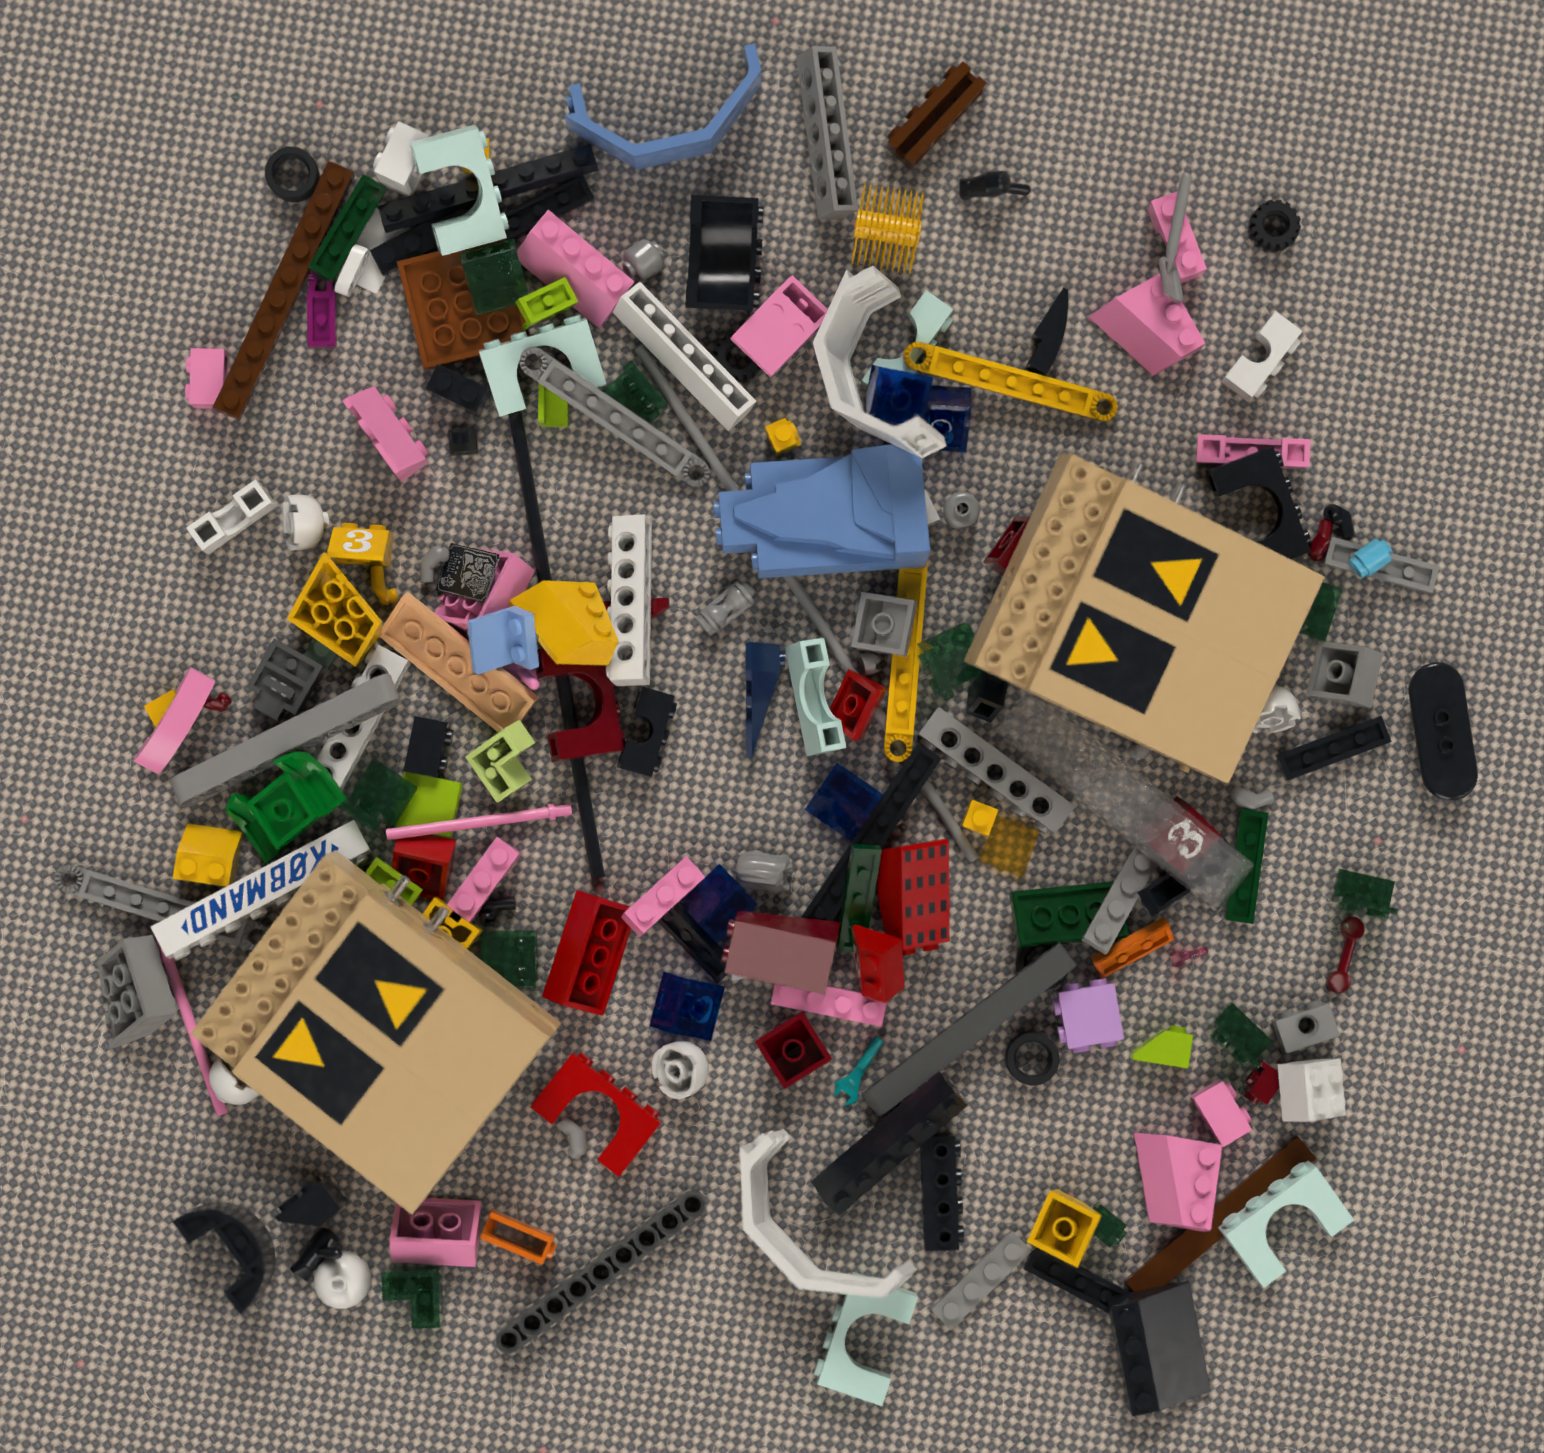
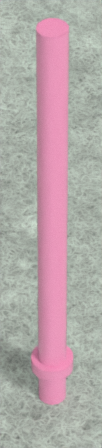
[386,803,572,840]
[155,941,228,1117]

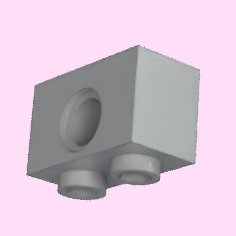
[1271,999,1340,1053]

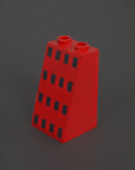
[876,838,950,956]

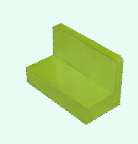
[516,277,579,332]
[538,382,569,428]

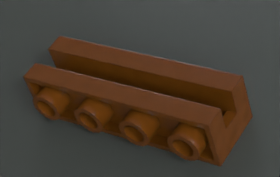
[886,61,987,171]

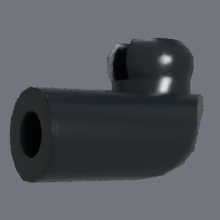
[1323,504,1356,540]
[479,896,516,927]

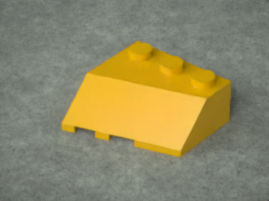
[286,552,382,666]
[508,580,619,665]

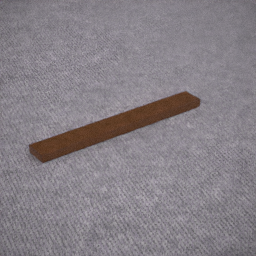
[1125,1136,1317,1292]

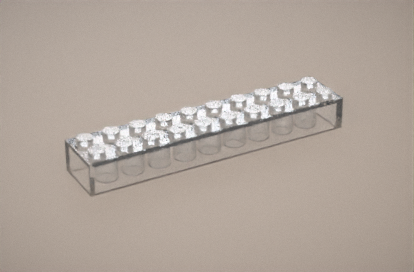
[995,692,1253,912]

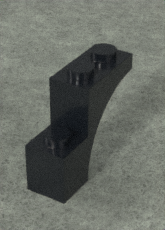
[966,670,1009,723]
[1137,838,1240,916]

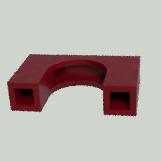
[535,648,625,762]

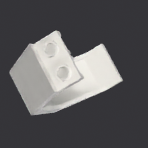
[813,266,946,458]
[740,1129,917,1298]

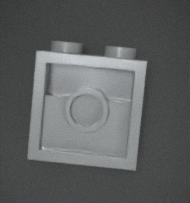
[849,592,917,657]

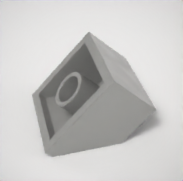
[1306,641,1383,708]

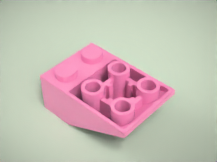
[730,275,828,378]

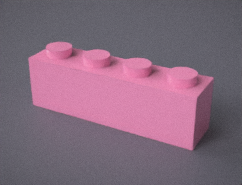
[771,984,887,1027]

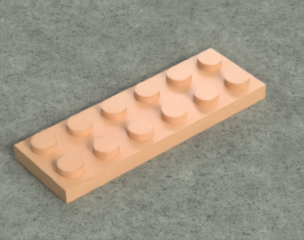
[380,592,539,733]

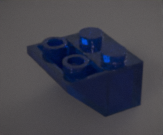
[804,763,883,841]
[679,864,758,944]

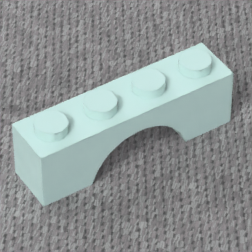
[861,290,954,404]
[785,638,846,756]

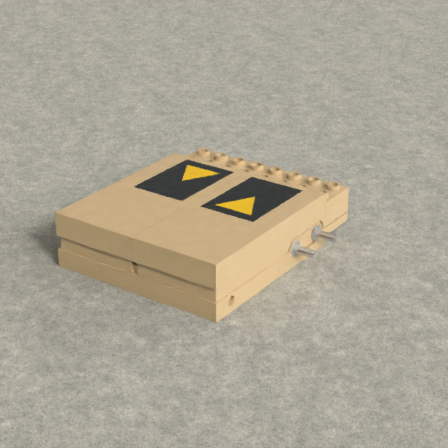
[964,454,1325,784]
[190,850,562,1214]

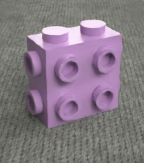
[1052,978,1124,1053]

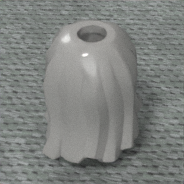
[735,850,793,895]

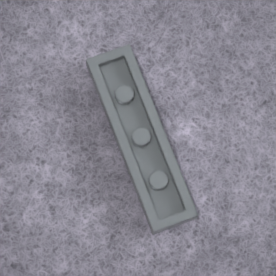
[1323,537,1440,594]
[1081,845,1160,954]
[931,1230,1032,1330]

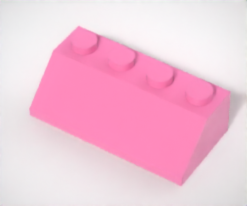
[513,210,635,329]

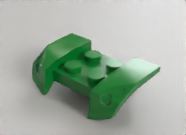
[225,752,347,864]

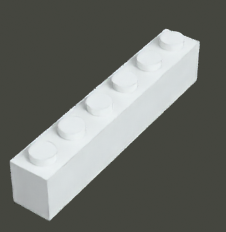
[613,282,756,431]

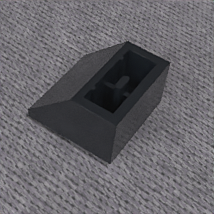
[275,1176,349,1227]

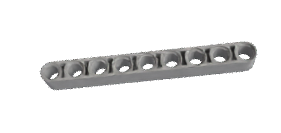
[170,674,401,808]

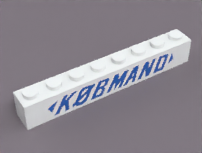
[151,820,372,960]

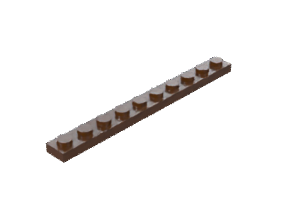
[213,160,355,421]

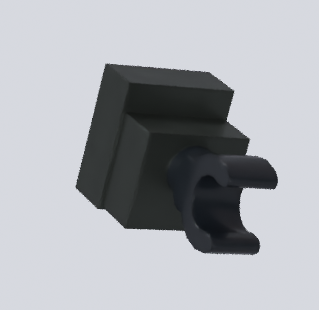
[448,427,478,456]

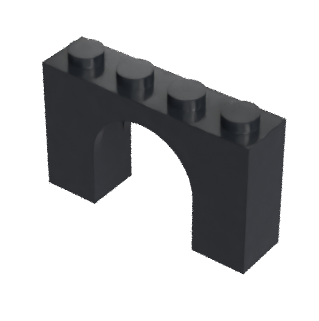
[1205,447,1312,560]

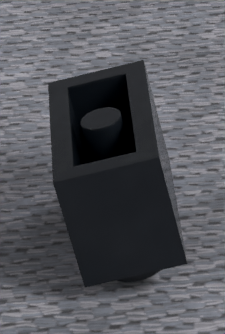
[425,364,491,418]
[403,716,454,778]

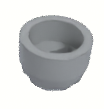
[859,653,881,676]

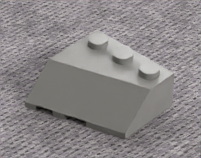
[98,935,177,1049]

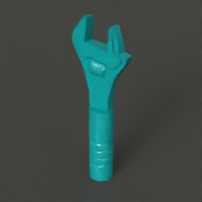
[834,1035,885,1106]

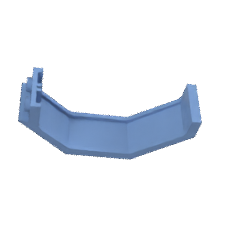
[564,43,761,170]

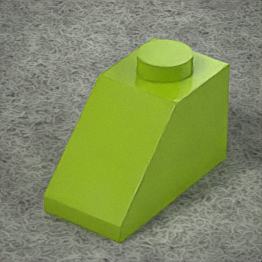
[1129,1025,1193,1068]

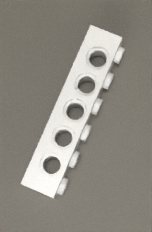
[606,514,652,686]
[313,645,411,791]

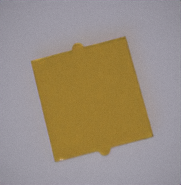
[979,815,1040,877]

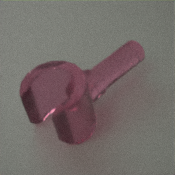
[1169,946,1208,967]

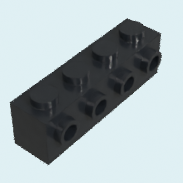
[920,1133,964,1251]

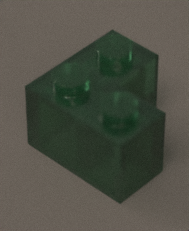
[381,1266,444,1329]

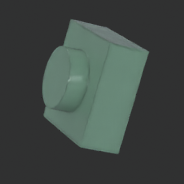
[304,638,338,668]

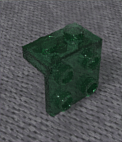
[917,622,981,701]

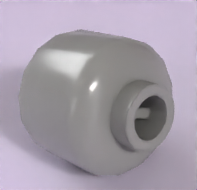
[622,239,665,281]
[943,492,980,530]

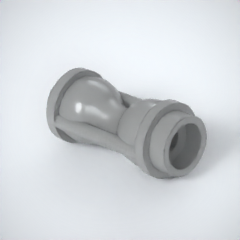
[696,581,755,636]

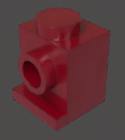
[1243,1059,1280,1105]

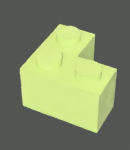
[466,720,535,803]

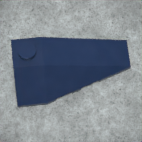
[746,642,785,758]

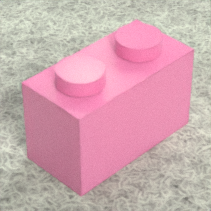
[185,348,229,409]
[1190,1079,1252,1147]

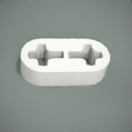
[335,244,370,297]

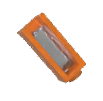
[480,1208,557,1265]

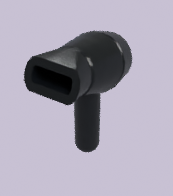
[959,171,1031,200]
[290,1227,342,1281]

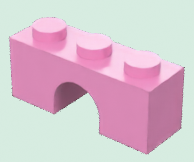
[1147,192,1207,284]
[447,837,522,922]
[621,856,705,937]

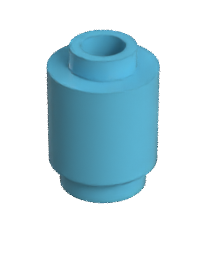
[1349,538,1393,578]

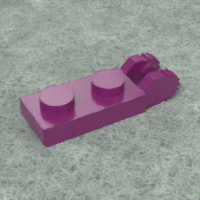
[307,271,337,349]

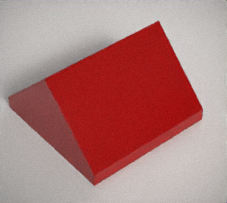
[830,669,888,741]

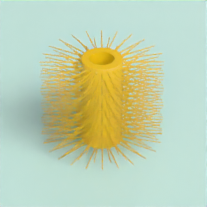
[851,182,924,275]

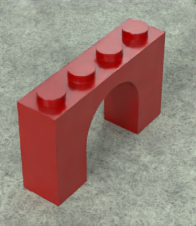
[530,1052,662,1177]

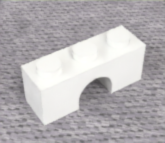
[1221,311,1302,402]
[186,479,277,554]

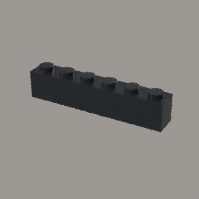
[811,1071,968,1215]

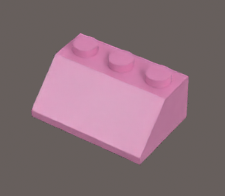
[389,1198,481,1267]

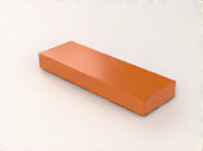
[1090,917,1174,979]

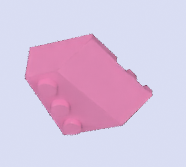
[1088,273,1206,376]
[342,386,429,482]
[434,549,535,639]
[1133,1133,1222,1232]

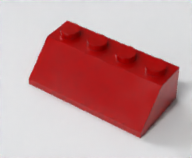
[542,890,631,1016]

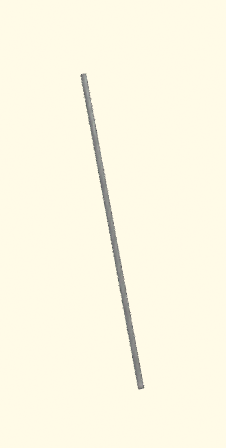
[635,344,978,862]

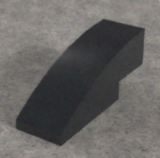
[1025,287,1068,376]

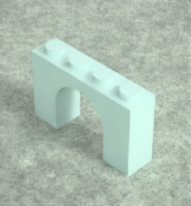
[409,125,509,256]
[479,315,606,417]
[1218,1161,1354,1288]
[813,1272,918,1406]

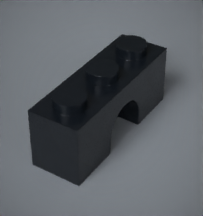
[616,686,677,777]

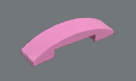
[1196,434,1311,469]
[134,667,215,774]

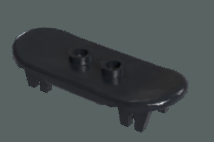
[1408,662,1478,801]

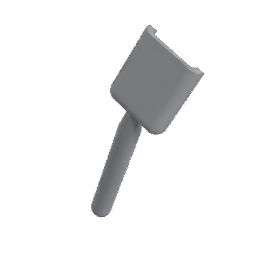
[1159,172,1192,302]

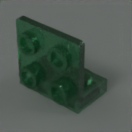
[460,238,529,315]
[602,360,668,443]
[1298,573,1342,641]
[339,759,417,835]
[1331,869,1398,919]
[481,930,538,987]
[1208,1002,1273,1069]

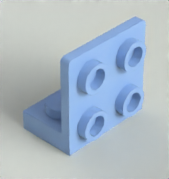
[467,606,539,675]

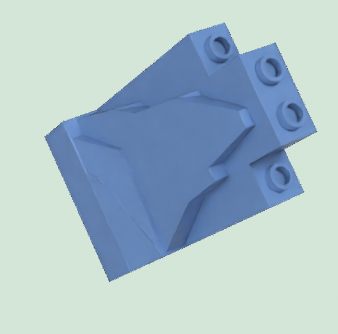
[713,444,930,578]

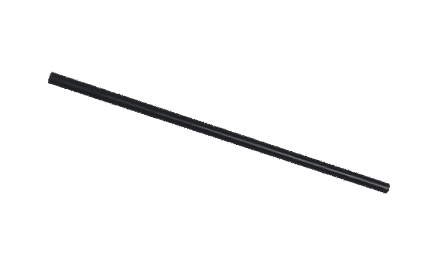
[508,411,605,879]

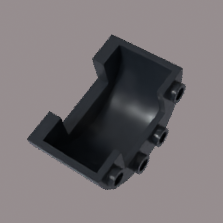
[685,195,764,311]
[172,1202,275,1314]

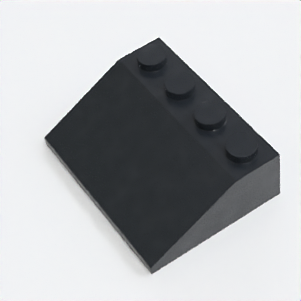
[1106,1280,1211,1417]

